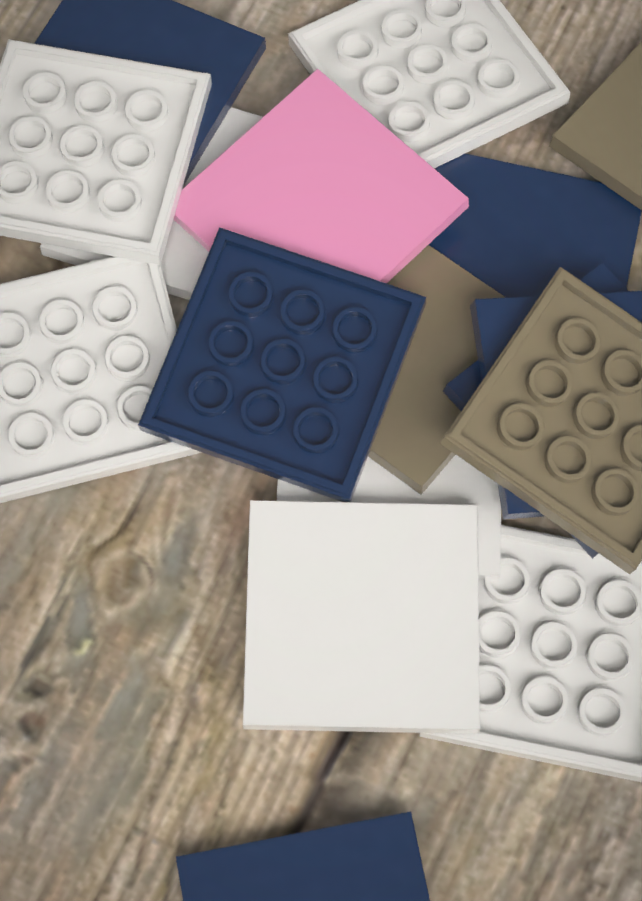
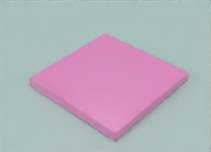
[174,69,469,284]

